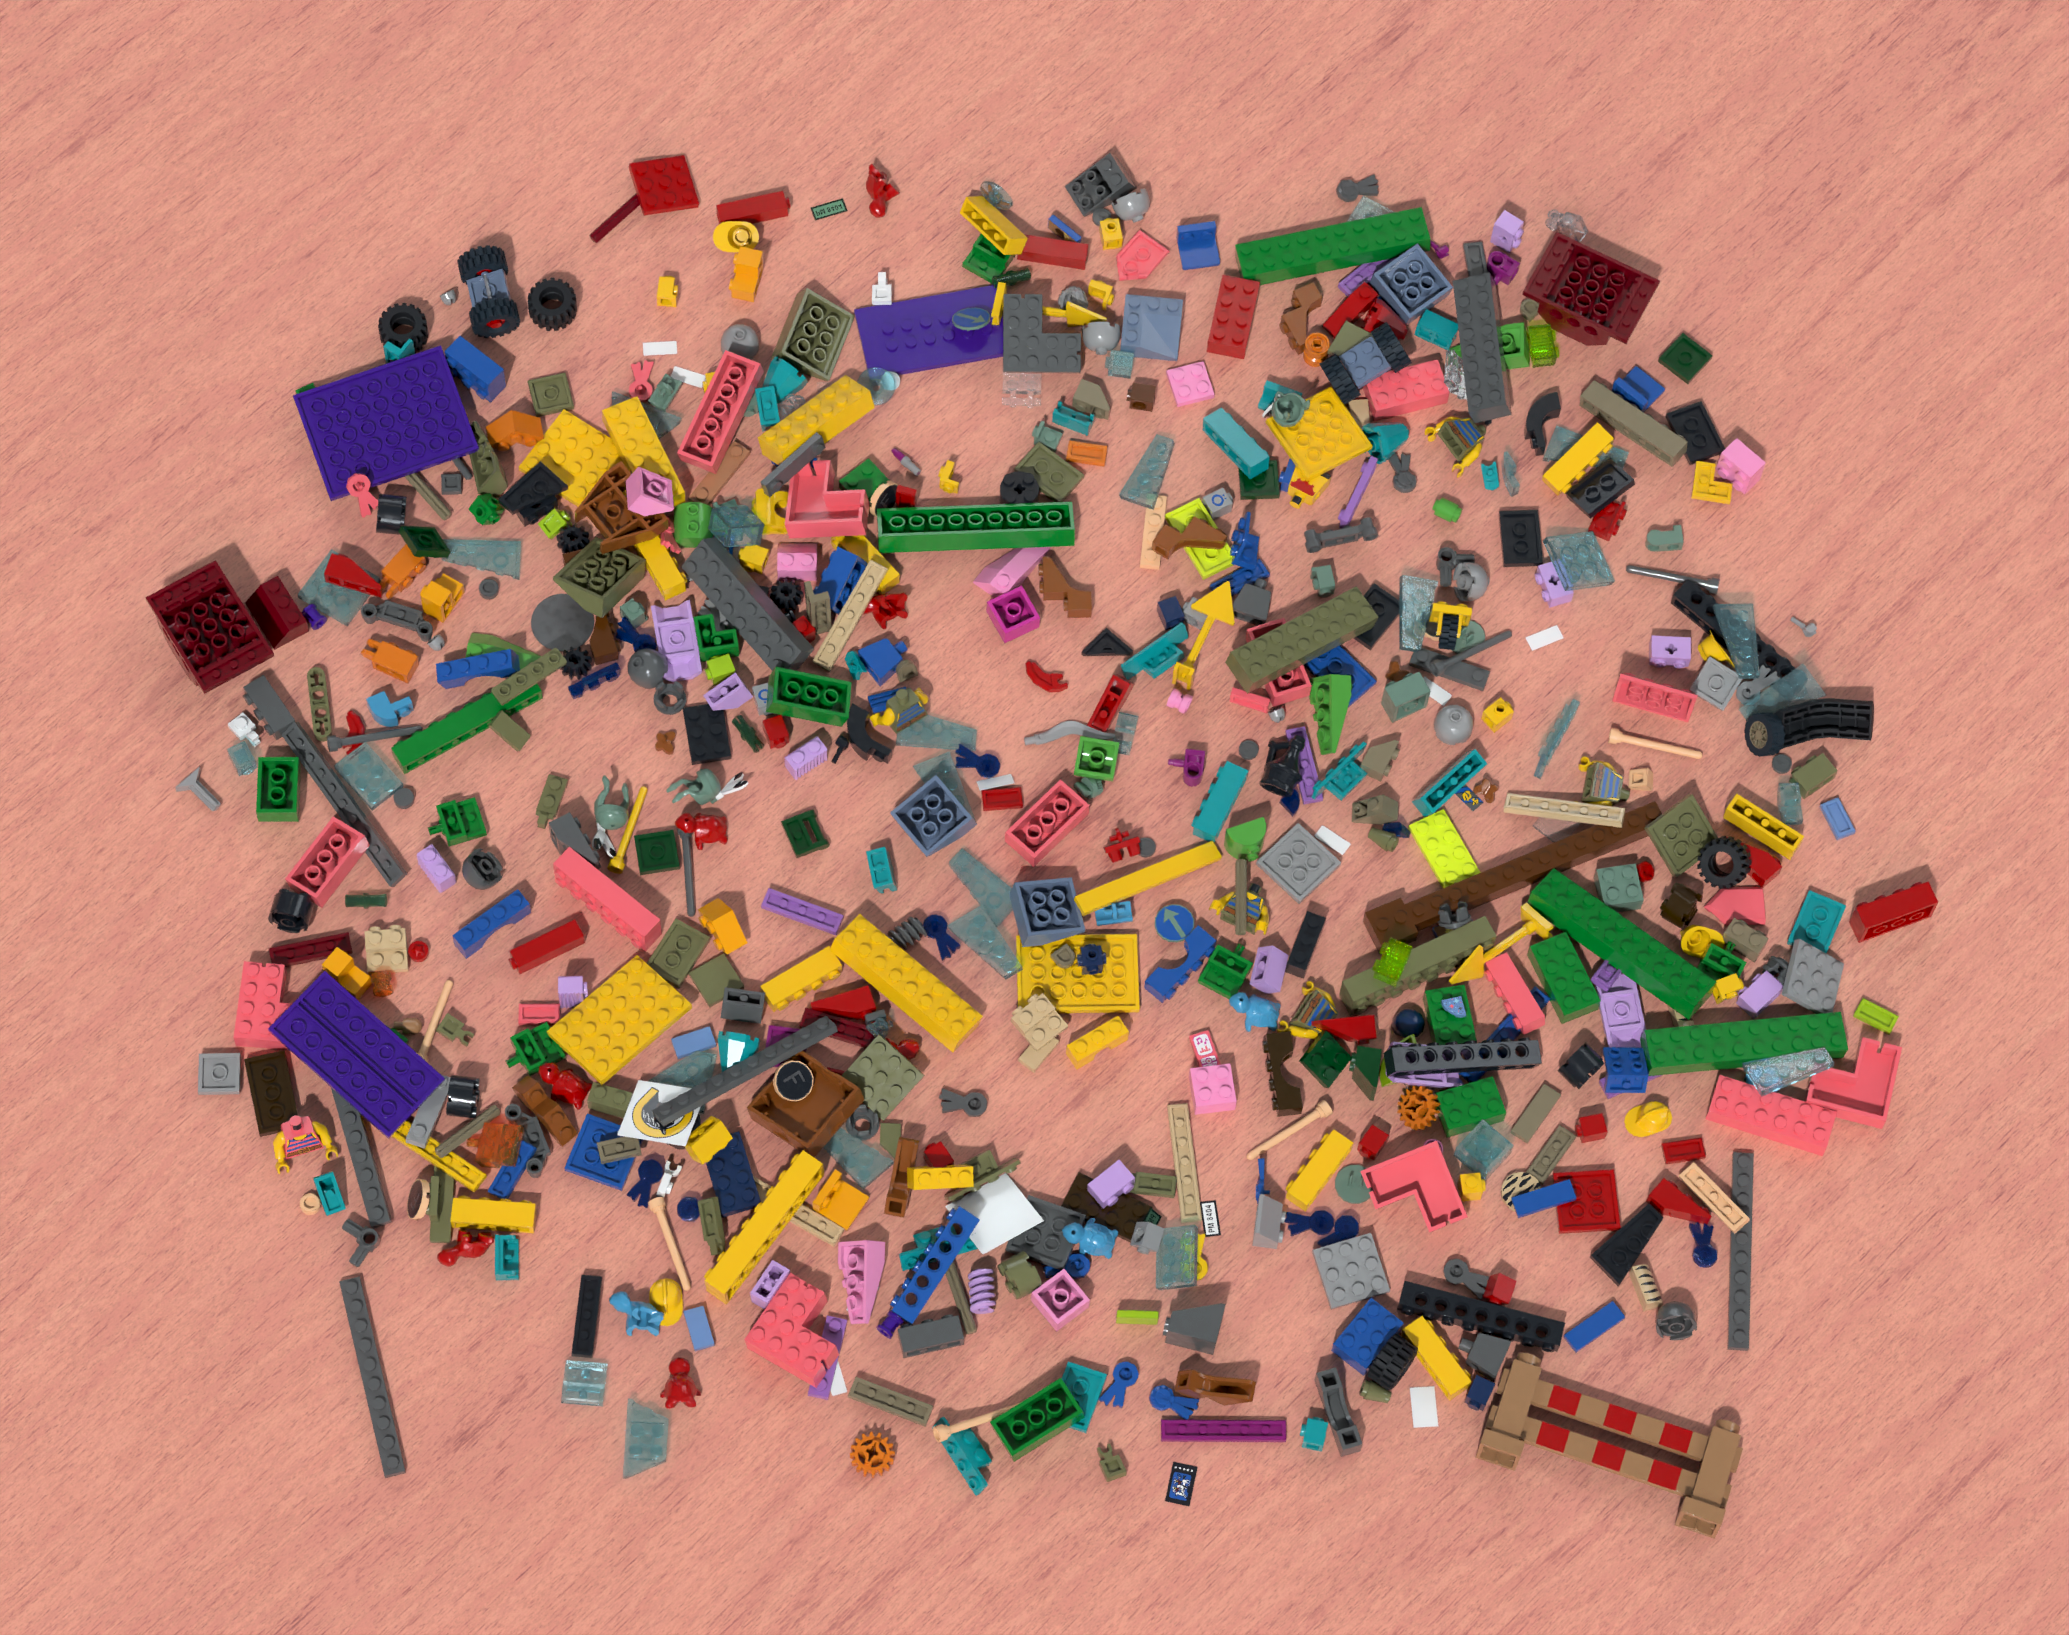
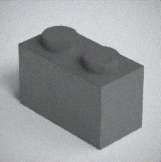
[720,987,765,1024]

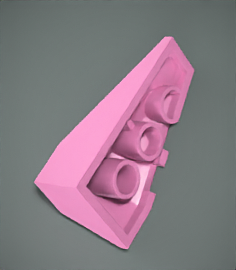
[973,547,1051,598]
[838,1240,885,1324]

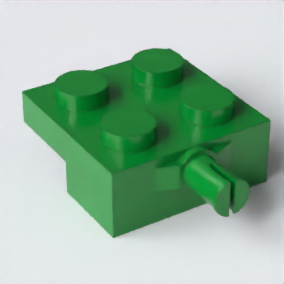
[962,234,1015,285]
[839,458,889,507]
[428,797,487,847]
[1697,941,1747,1000]
[1198,944,1253,999]
[505,1022,566,1076]

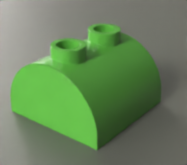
[674,502,713,548]
[1074,736,1120,782]
[1224,817,1266,862]

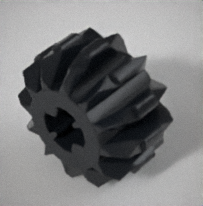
[556,523,590,554]
[770,578,803,612]
[560,646,592,680]

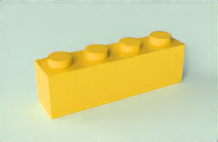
[960,196,1028,255]
[1542,422,1614,496]
[633,534,687,601]
[831,535,900,594]
[1723,794,1804,860]
[760,946,842,1012]
[1285,1129,1354,1212]
[451,1196,536,1234]
[1401,1316,1471,1401]

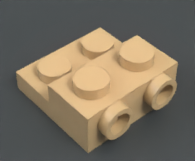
[365,925,408,975]
[1011,993,1068,1052]

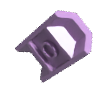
[651,600,702,682]
[1595,974,1646,1047]
[1386,1042,1464,1088]

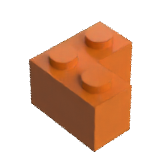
[486,410,544,451]

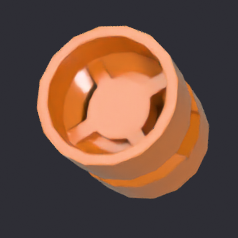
[1303,332,1330,367]

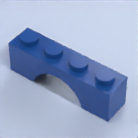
[436,649,520,689]
[452,889,531,959]
[1144,925,1216,1003]

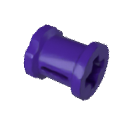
[301,604,327,630]
[876,1311,903,1339]

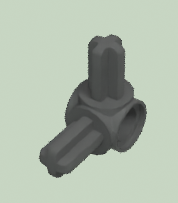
[1436,547,1475,587]
[342,1219,380,1267]

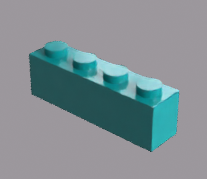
[1202,407,1270,479]
[1412,749,1487,817]
[1191,761,1249,844]

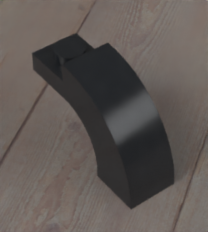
[1524,392,1561,456]
[847,703,892,764]

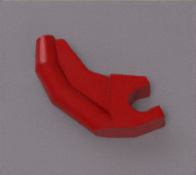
[1025,661,1068,693]
[342,710,365,758]

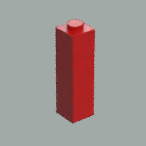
[716,191,790,224]
[1017,234,1089,270]
[508,919,585,975]

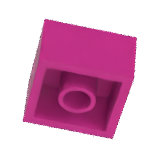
[986,586,1040,644]

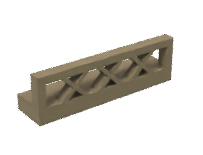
[804,581,832,635]

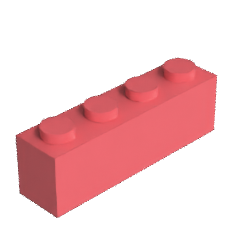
[1484,952,1545,1035]

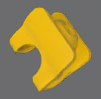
[751,488,788,535]

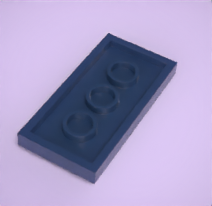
[706,1131,761,1218]

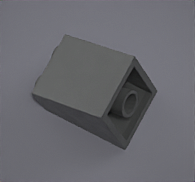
[1163,1303,1226,1355]

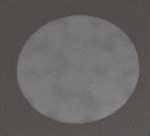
[531,594,594,651]

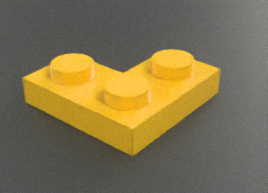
[1691,461,1733,504]

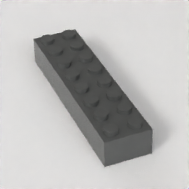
[1453,272,1512,423]
[681,537,814,671]

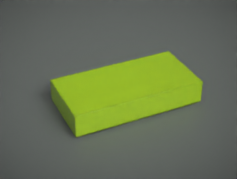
[1853,998,1899,1035]
[1116,1310,1158,1325]

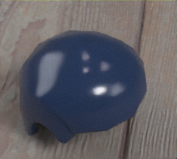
[1391,1009,1425,1038]

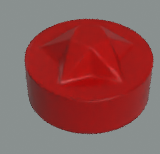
[1636,861,1654,882]
[408,941,429,962]

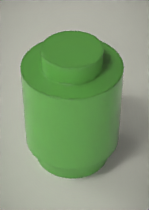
[1432,497,1463,523]

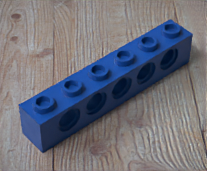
[890,1206,980,1324]

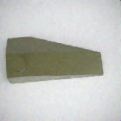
[469,421,508,498]

